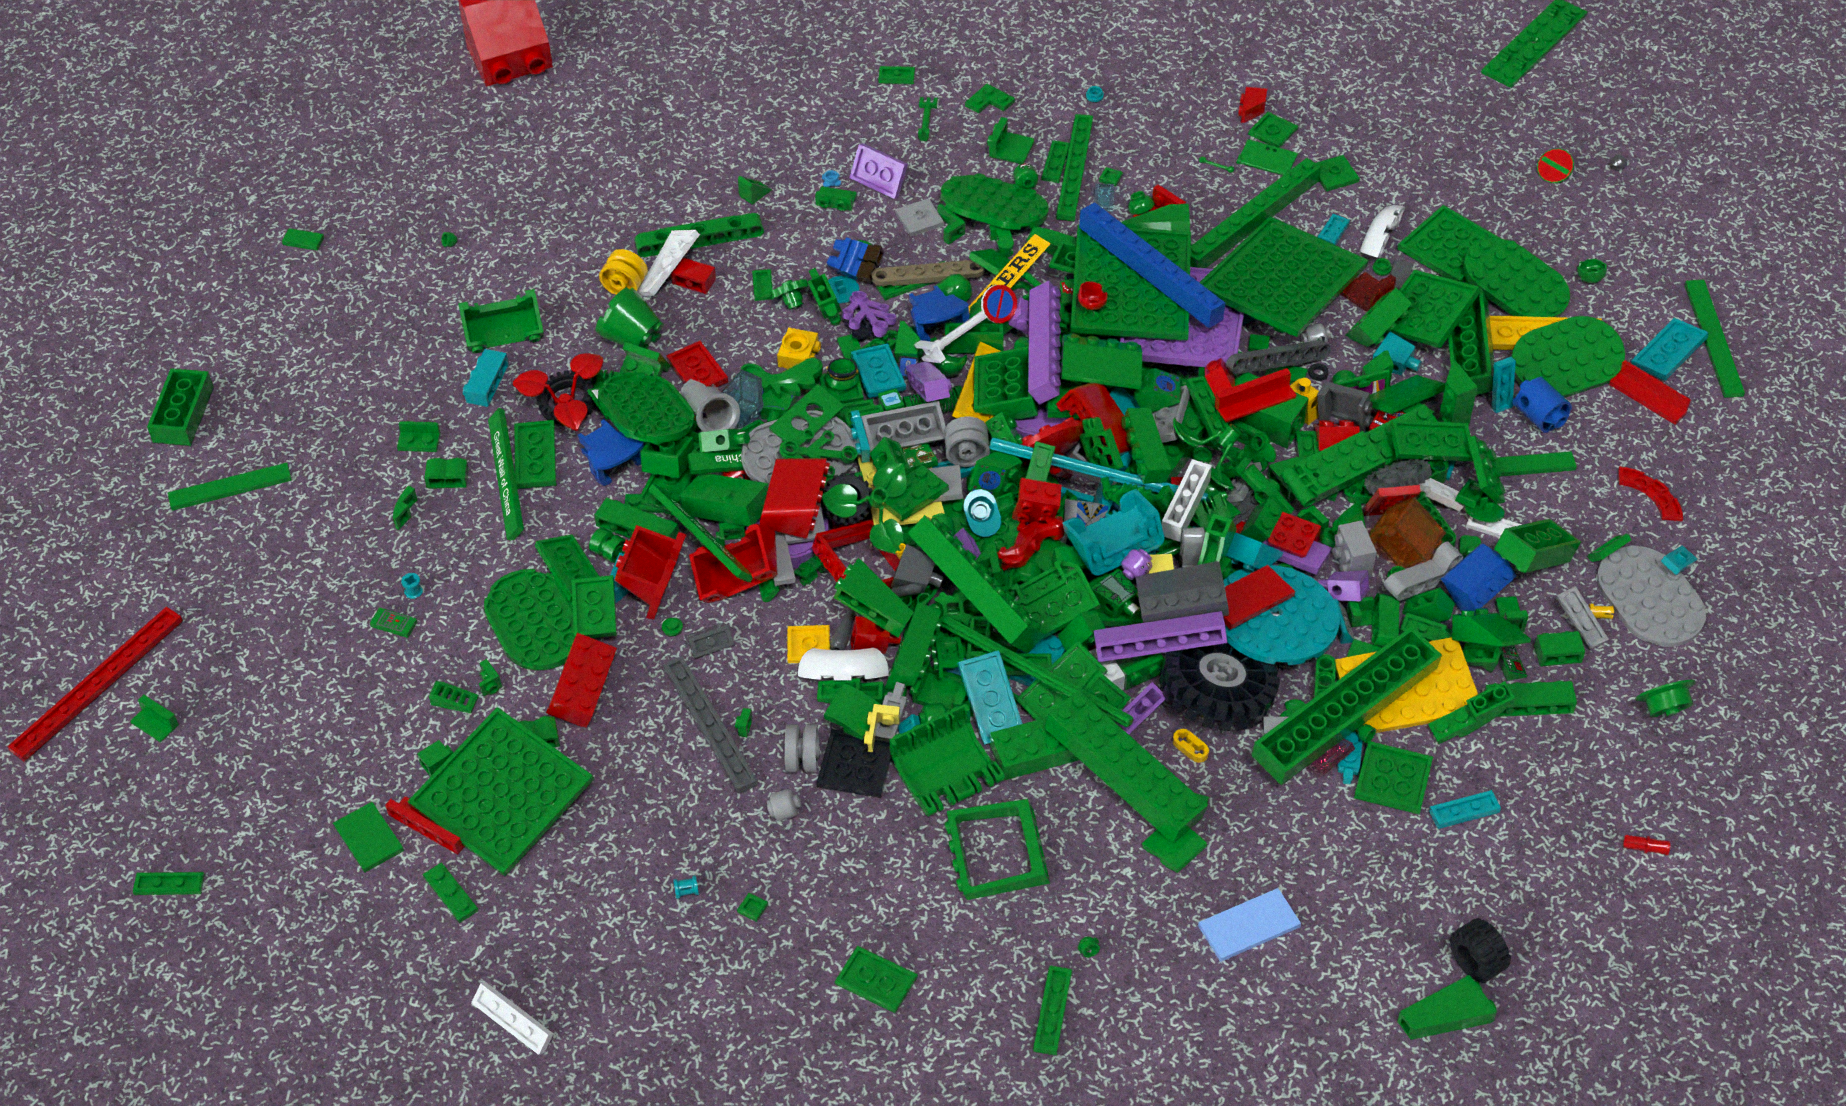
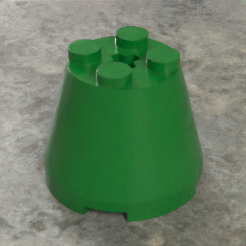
[596,287,664,349]

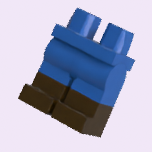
[827,237,884,285]

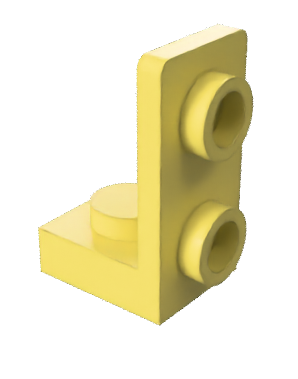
[864,704,900,752]

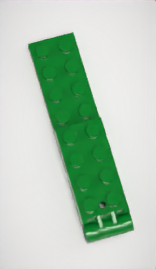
[1280,404,1438,508]

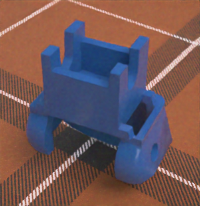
[909,286,969,341]
[578,419,645,486]

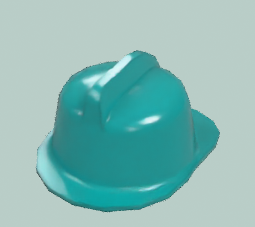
[964,489,1001,537]

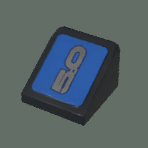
[898,356,919,380]

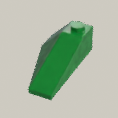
[1121,204,1190,232]

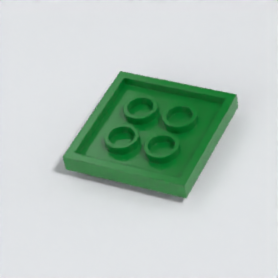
[1354,741,1433,815]

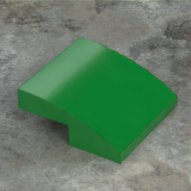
[824,683,881,740]
[1142,829,1207,873]

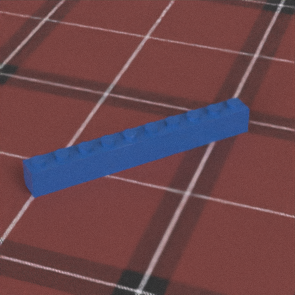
[1079,202,1225,328]

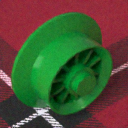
[1635,680,1696,717]

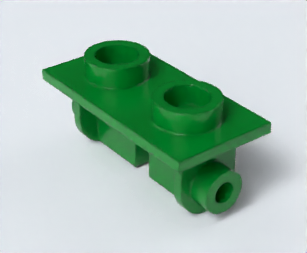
[794,553,827,586]

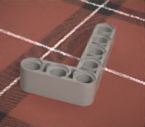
[1179,527,1205,568]

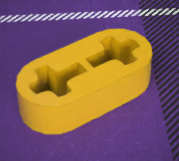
[1173,729,1209,763]

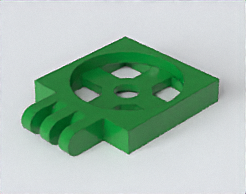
[1080,417,1124,470]

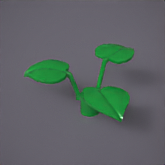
[1173,418,1243,492]
[822,463,907,554]

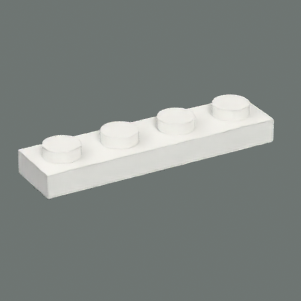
[472,982,554,1055]

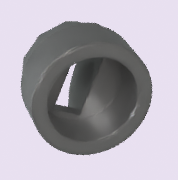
[1611,154,1627,171]

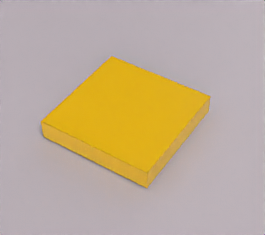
[787,625,830,663]

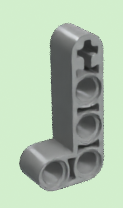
[1384,542,1463,601]

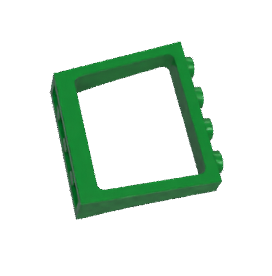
[945,799,1051,900]

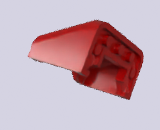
[1056,383,1132,465]

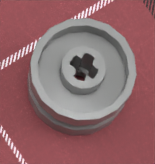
[944,416,990,467]
[785,724,820,773]

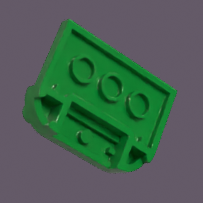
[1010,560,1102,641]

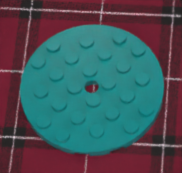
[1223,565,1340,665]

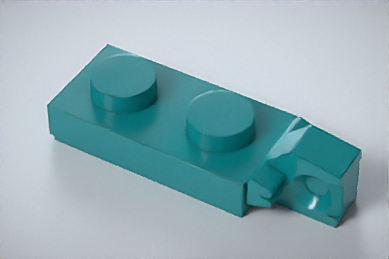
[1337,732,1362,785]

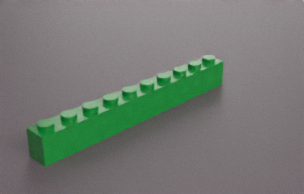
[1190,158,1321,268]

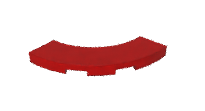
[1618,466,1683,521]

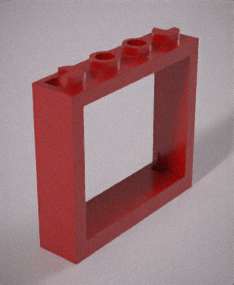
[812,519,901,589]

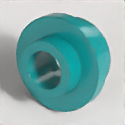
[1086,86,1104,102]

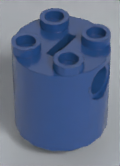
[1512,376,1572,433]

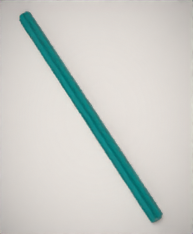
[990,438,1208,505]

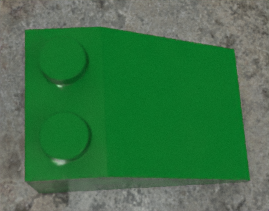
[1452,608,1531,647]

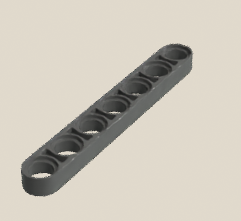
[1226,340,1331,374]

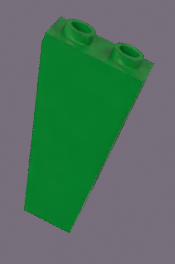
[833,558,914,637]
[1397,975,1497,1040]

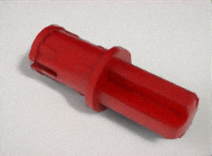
[1623,835,1670,855]

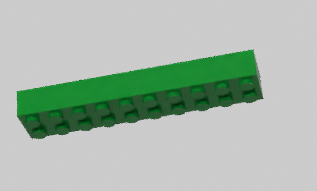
[1251,626,1442,786]

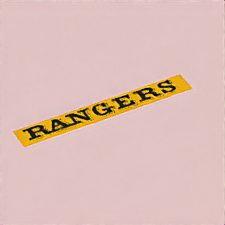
[943,234,1051,336]

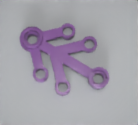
[842,291,896,337]

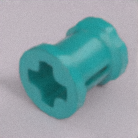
[401,573,423,599]
[673,875,699,899]

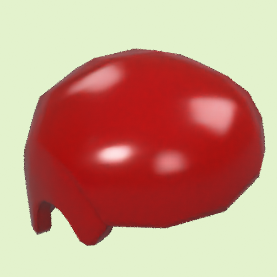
[1078,281,1107,310]

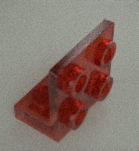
[1340,272,1396,312]

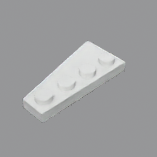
[638,230,700,296]

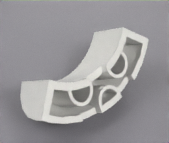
[1360,205,1405,258]
[798,647,889,680]

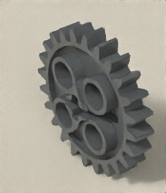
[1365,459,1432,495]

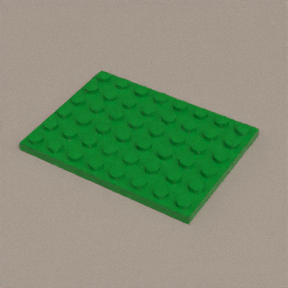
[1199,216,1369,337]
[1070,225,1191,341]

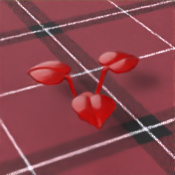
[513,353,603,431]

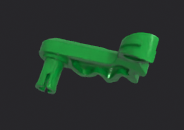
[741,357,823,398]

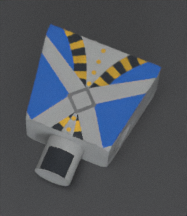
[1064,499,1108,527]

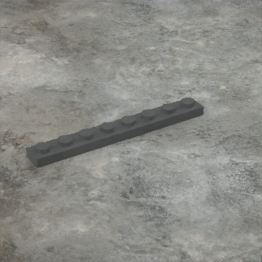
[663,656,758,794]

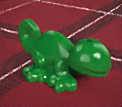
[927,591,981,625]

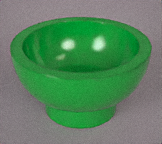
[1128,191,1155,215]

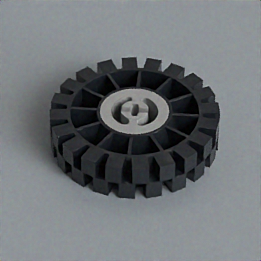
[1159,642,1280,731]

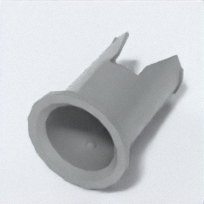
[681,379,740,432]

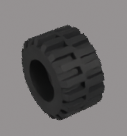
[821,472,872,527]
[1449,918,1511,983]

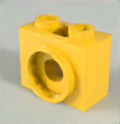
[777,327,821,369]

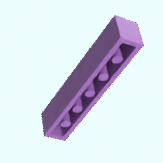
[1094,611,1227,662]

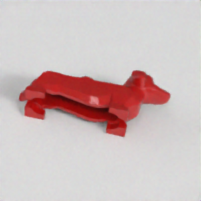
[997,516,1065,570]

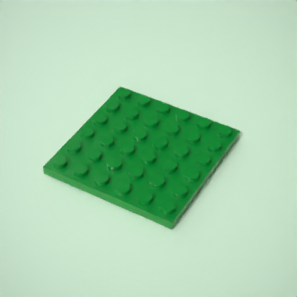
[407,707,594,877]

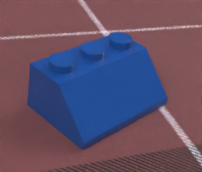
[1441,544,1517,612]

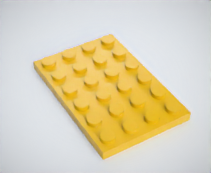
[1335,637,1478,733]

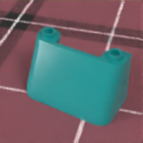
[1062,489,1164,575]

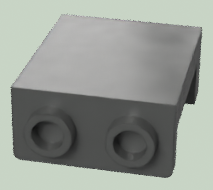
[1317,381,1373,433]

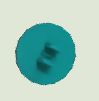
[828,276,860,303]

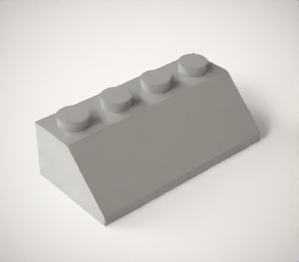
[861,401,946,452]

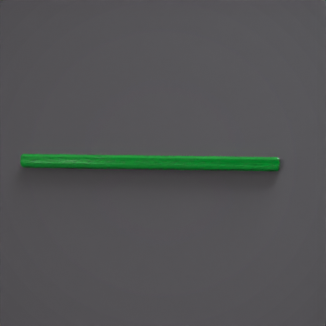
[941,616,1134,728]

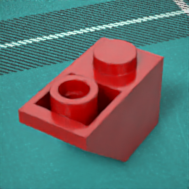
[1238,86,1267,123]

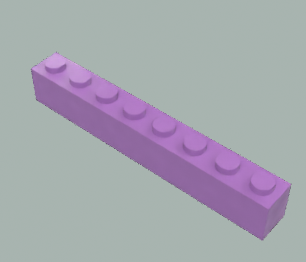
[1028,281,1061,404]

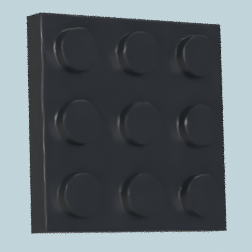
[817,729,892,798]

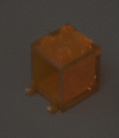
[1369,497,1446,568]

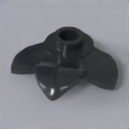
[844,316,878,339]

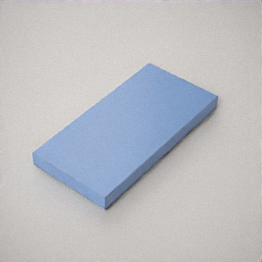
[1198,888,1301,962]

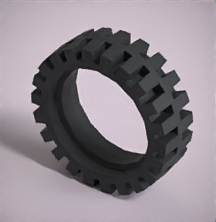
[536,370,596,426]

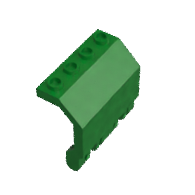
[889,704,1005,817]

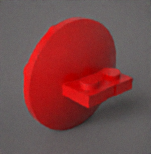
[1017,417,1085,479]

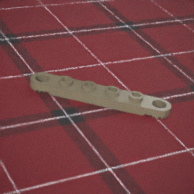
[872,260,985,287]

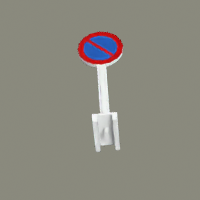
[914,285,1017,363]

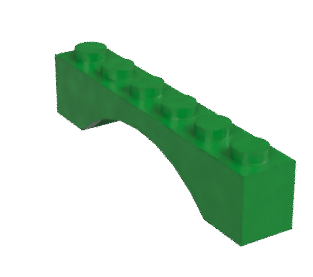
[1197,514,1237,567]

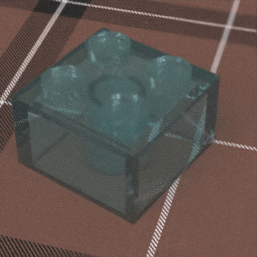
[721,370,764,429]

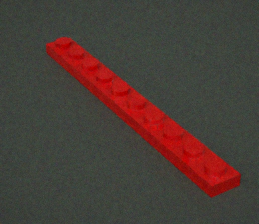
[7,606,183,762]

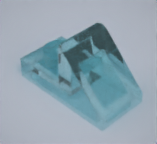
[1095,184,1114,212]

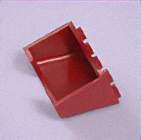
[759,458,830,539]
[689,524,778,603]

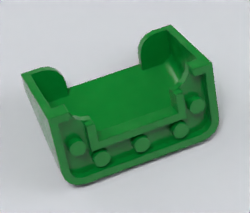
[458,289,544,353]

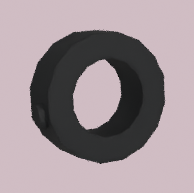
[1309,363,1329,381]

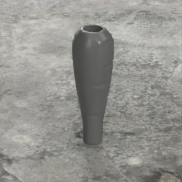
[830,609,855,650]

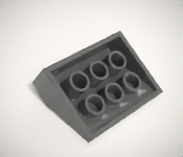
[1136,561,1229,623]

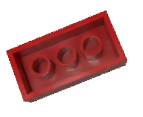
[546,633,617,728]

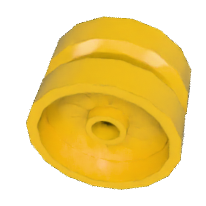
[599,249,648,294]

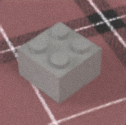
[1332,521,1377,577]

